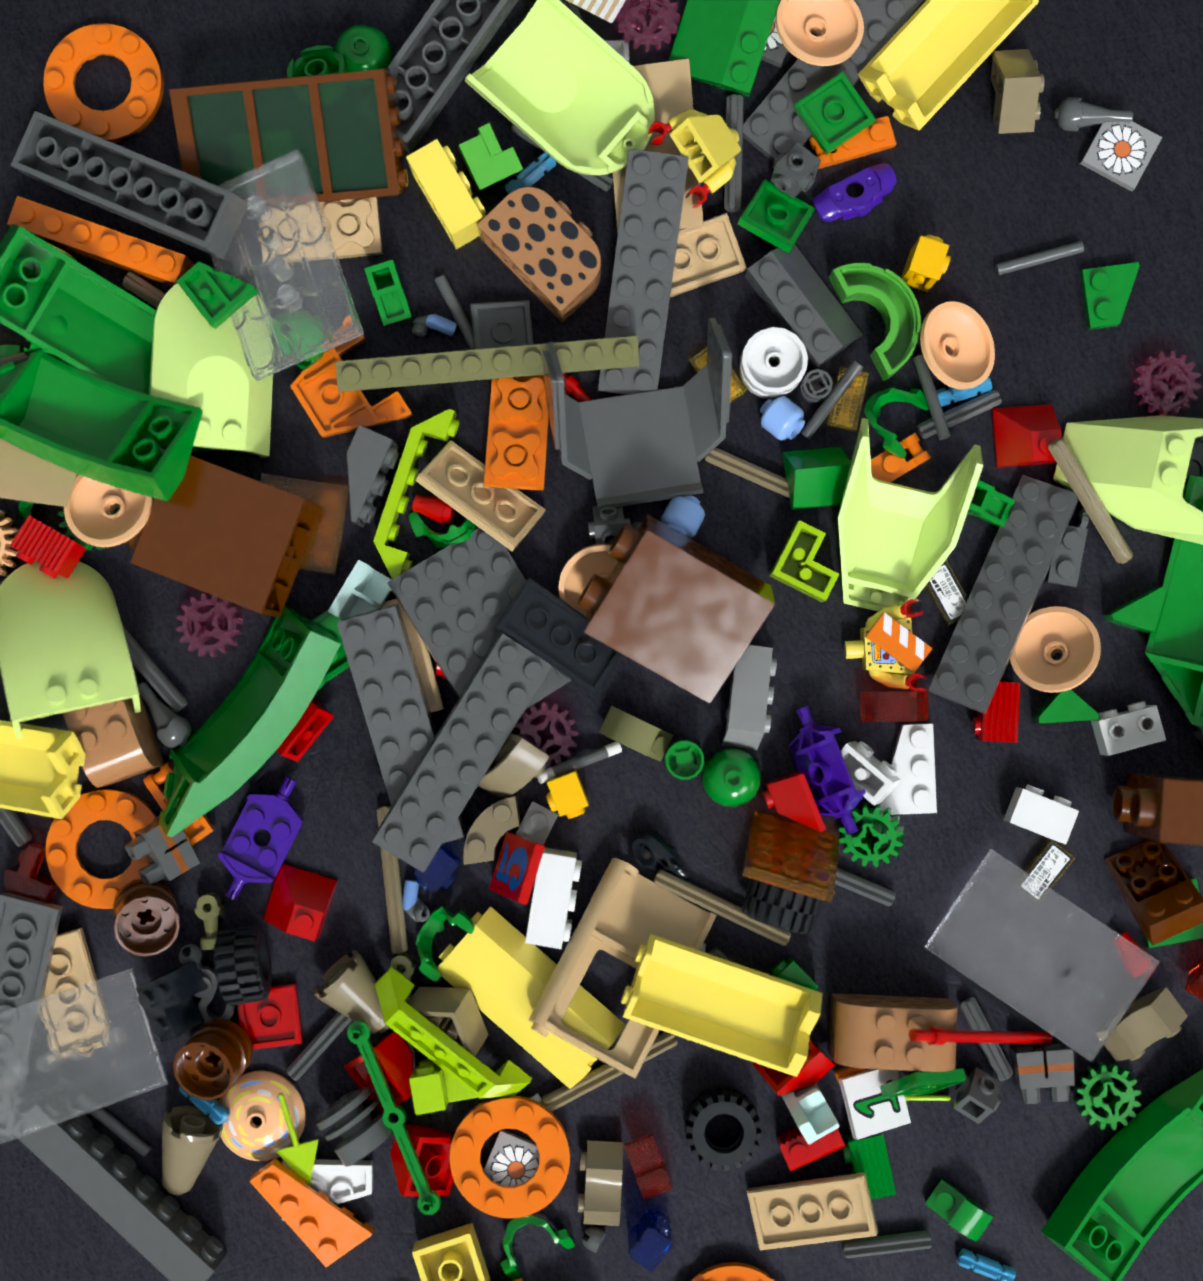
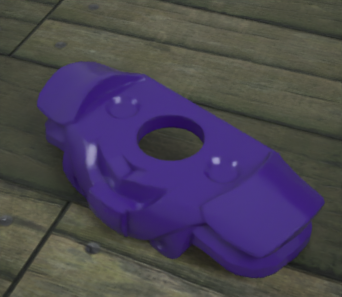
[813,163,896,222]

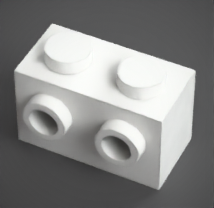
[1091,701,1166,756]
[840,741,901,806]
[1003,784,1079,844]

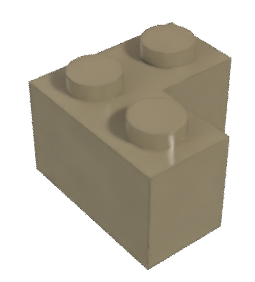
[990,49,1044,134]
[408,987,489,1057]

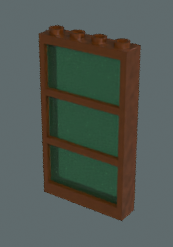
[169,68,408,208]

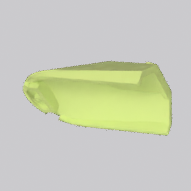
[465,0,655,175]
[149,283,275,457]

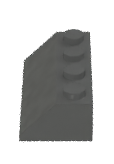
[745,244,863,370]

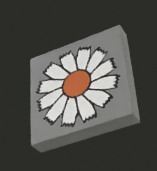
[1080,109,1162,192]
[484,1129,540,1186]

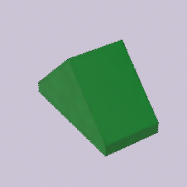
[1103,586,1167,633]
[1032,689,1099,723]

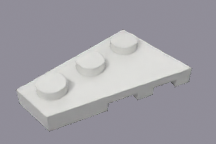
[880,723,937,815]
[282,1160,373,1221]

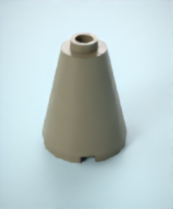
[312,950,390,1034]
[162,1105,223,1195]

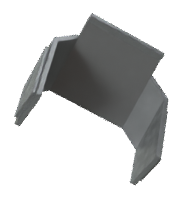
[543,317,732,510]

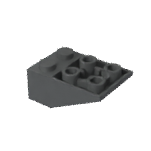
[347,425,401,528]

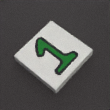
[839,1069,911,1140]

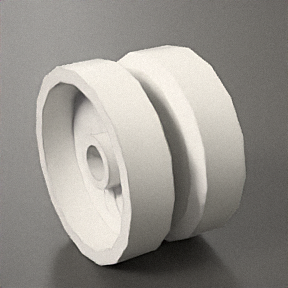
[739,327,808,399]

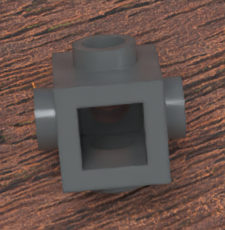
[771,143,821,199]
[588,506,630,545]
[953,1067,1002,1124]

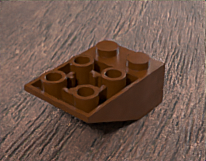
[1105,839,1203,946]

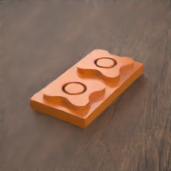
[484,375,549,490]

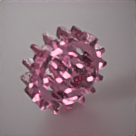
[616,0,680,52]
[1133,351,1201,416]
[176,593,243,657]
[515,702,578,767]

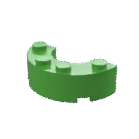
[829,263,921,382]

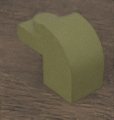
[599,706,673,762]

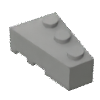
[722,645,777,750]

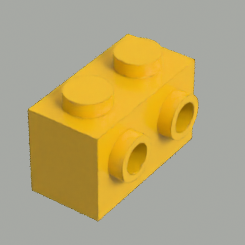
[901,235,951,293]
[546,770,589,819]

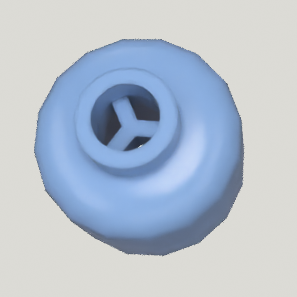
[760,396,805,440]
[661,495,705,538]

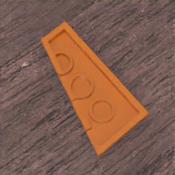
[250,1159,374,1267]

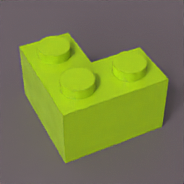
[769,520,839,602]
[409,1059,478,1115]

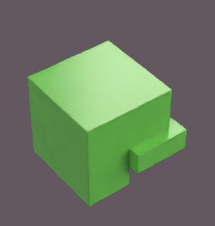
[458,123,523,192]

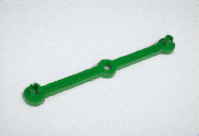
[347,1020,441,1215]

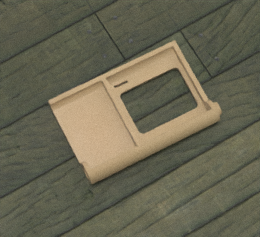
[529,858,717,1078]

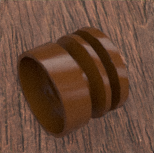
[113,879,180,957]
[173,1019,253,1100]

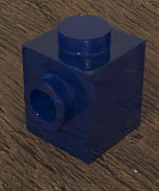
[414,845,461,892]

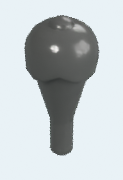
[1054,97,1133,132]
[137,682,192,748]

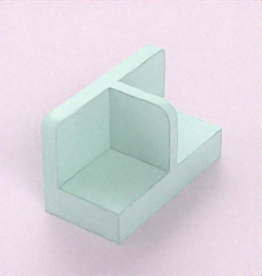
[328,560,392,619]
[781,1084,839,1145]

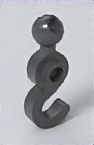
[178,943,235,1023]

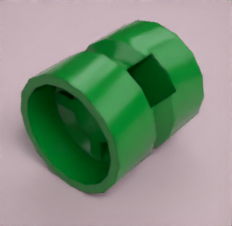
[664,740,704,780]

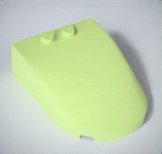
[0,561,141,738]

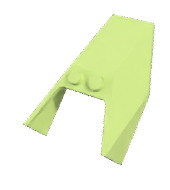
[1053,415,1203,545]
[838,418,983,611]

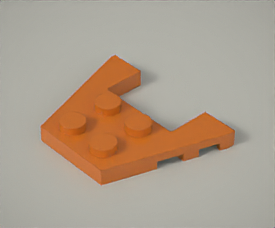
[290,316,413,438]

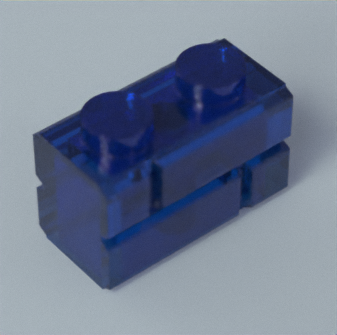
[628,1210,673,1272]

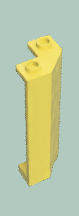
[858,0,1039,130]
[0,720,86,819]
[438,906,625,1089]
[621,934,822,1077]

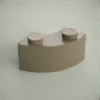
[478,733,549,798]
[463,794,521,865]
[1095,987,1188,1062]
[578,1141,624,1226]

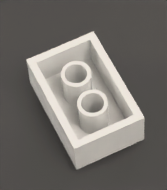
[525,847,582,949]

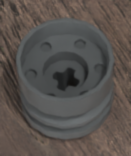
[316,1085,393,1167]

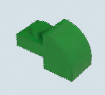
[364,259,412,326]
[967,480,1015,527]
[925,1179,995,1242]

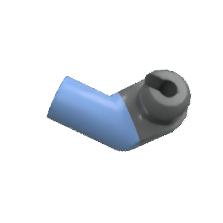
[412,314,457,338]
[402,879,430,922]

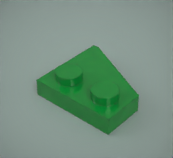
[176,262,259,329]
[1079,262,1139,330]

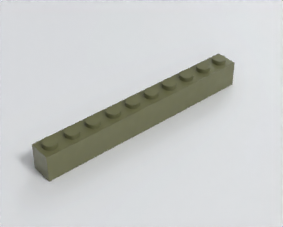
[335,336,640,392]

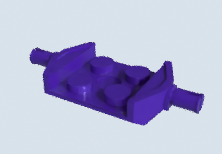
[790,706,866,835]
[218,776,304,900]

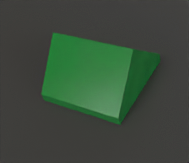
[782,447,851,510]

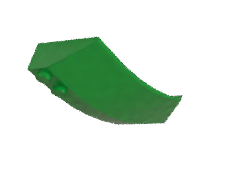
[669,0,781,98]
[0,224,156,395]
[0,349,203,501]
[1145,475,1203,727]
[159,605,341,837]
[1041,1069,1203,1281]

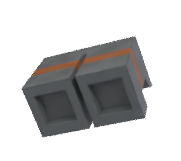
[125,815,200,885]
[1009,1043,1075,1104]

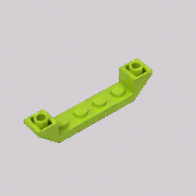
[373,409,460,579]
[375,967,532,1098]

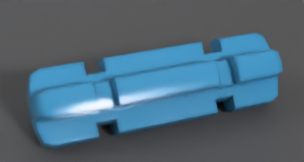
[504,152,556,195]
[936,377,992,407]
[179,1086,230,1125]
[957,1249,1016,1281]

